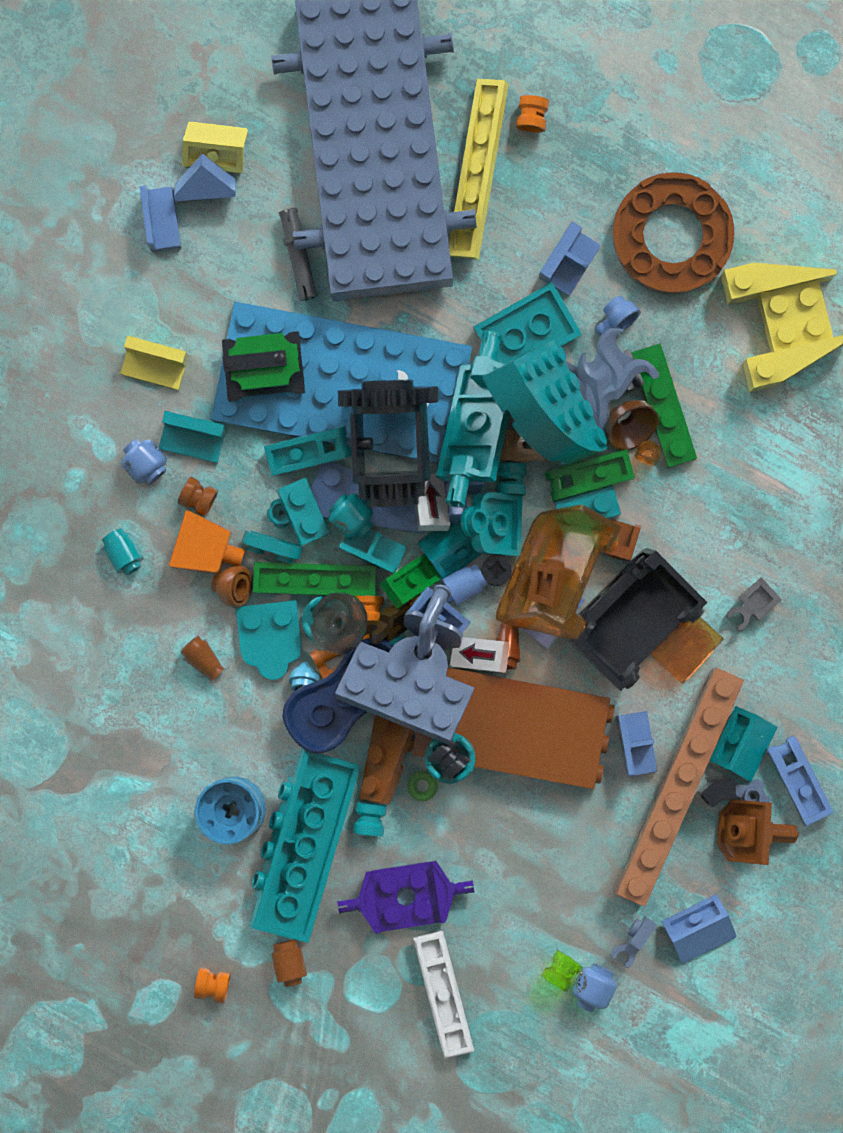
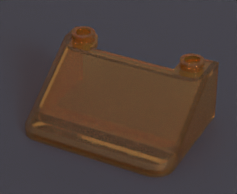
[496,505,621,639]

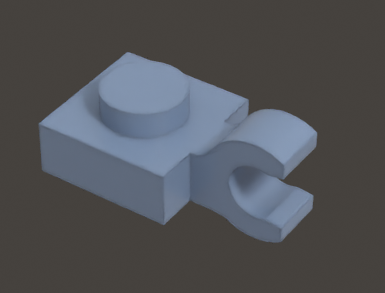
[610,915,657,968]

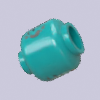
[328,493,374,538]

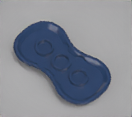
[282,638,393,754]

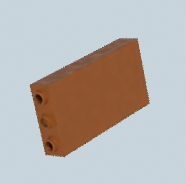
[412,668,615,789]

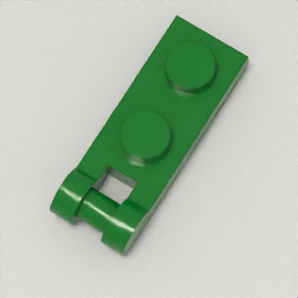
[545,449,635,502]

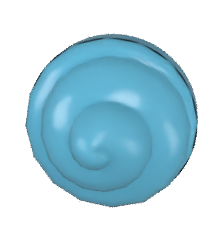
[289,661,320,691]

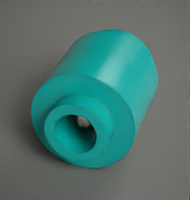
[102,528,144,575]

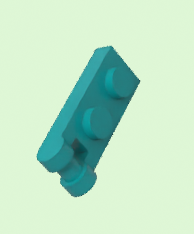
[264,425,352,476]

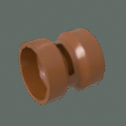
[177,477,218,517]

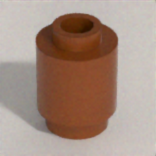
[271,939,307,987]

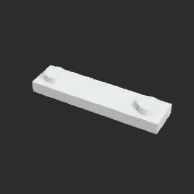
[413,930,474,1059]

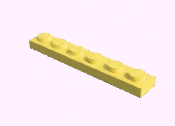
[449,78,509,260]

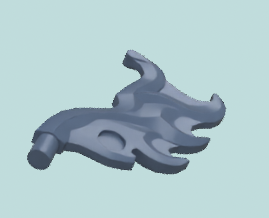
[577,328,659,435]

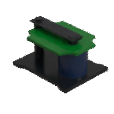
[222,331,305,402]

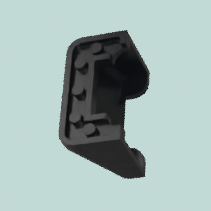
[561,548,708,691]

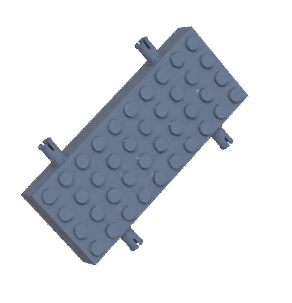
[271,0,477,301]

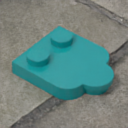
[461,492,522,557]
[236,600,302,680]

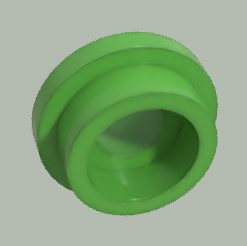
[407,770,438,801]

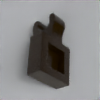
[360,603,410,644]

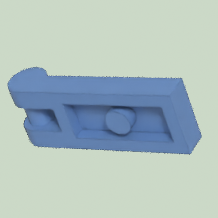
[766,735,834,826]

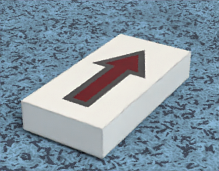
[415,474,450,531]
[450,637,510,673]

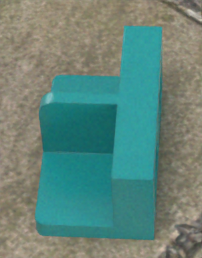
[338,530,407,574]

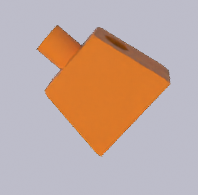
[169,510,246,574]

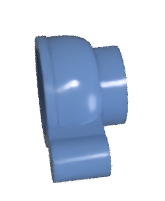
[595,296,641,336]

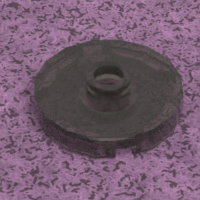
[311,592,367,654]

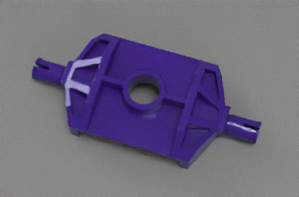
[337,861,475,934]

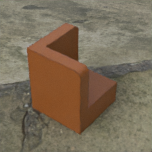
[600,519,641,563]

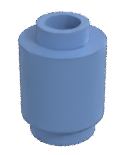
[442,564,488,606]

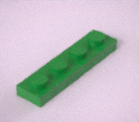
[631,343,697,469]
[253,562,376,596]

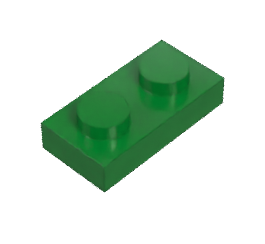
[380,553,442,609]

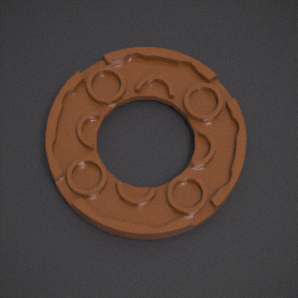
[612,172,735,294]

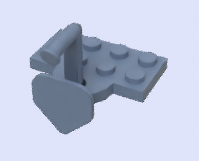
[335,584,474,745]

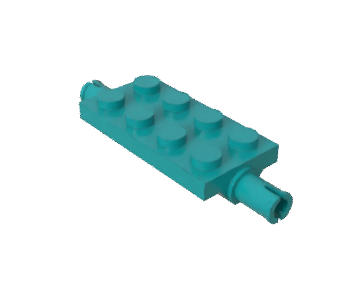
[436,331,510,507]

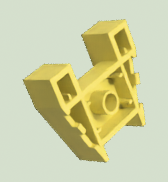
[720,263,843,393]

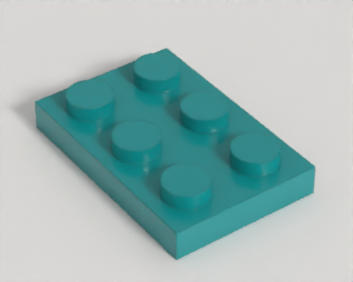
[473,282,582,364]

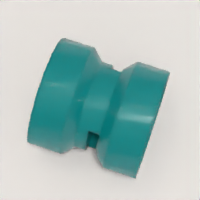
[496,463,527,496]
[353,802,387,837]

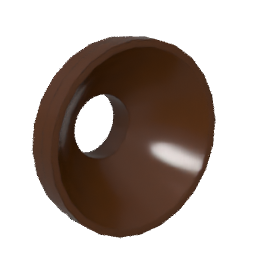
[605,400,659,450]

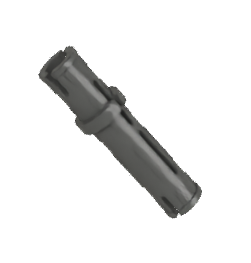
[278,208,318,301]

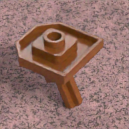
[717,799,799,865]

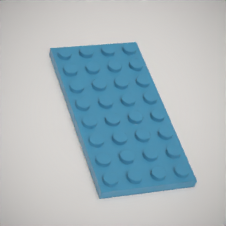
[211,301,472,464]

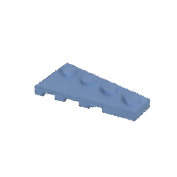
[311,461,425,534]

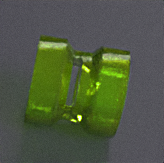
[541,949,583,992]

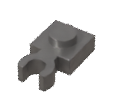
[726,577,782,631]

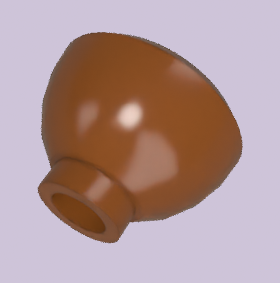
[211,566,252,608]

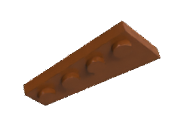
[359,715,414,804]

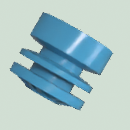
[195,776,267,845]

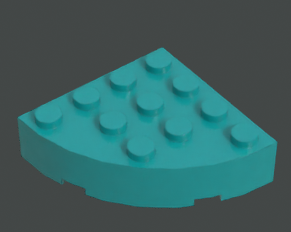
[482,339,608,466]

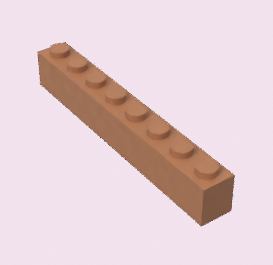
[614,667,744,907]

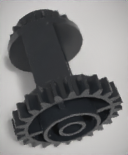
[337,379,439,507]

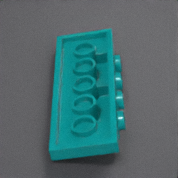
[249,748,361,943]

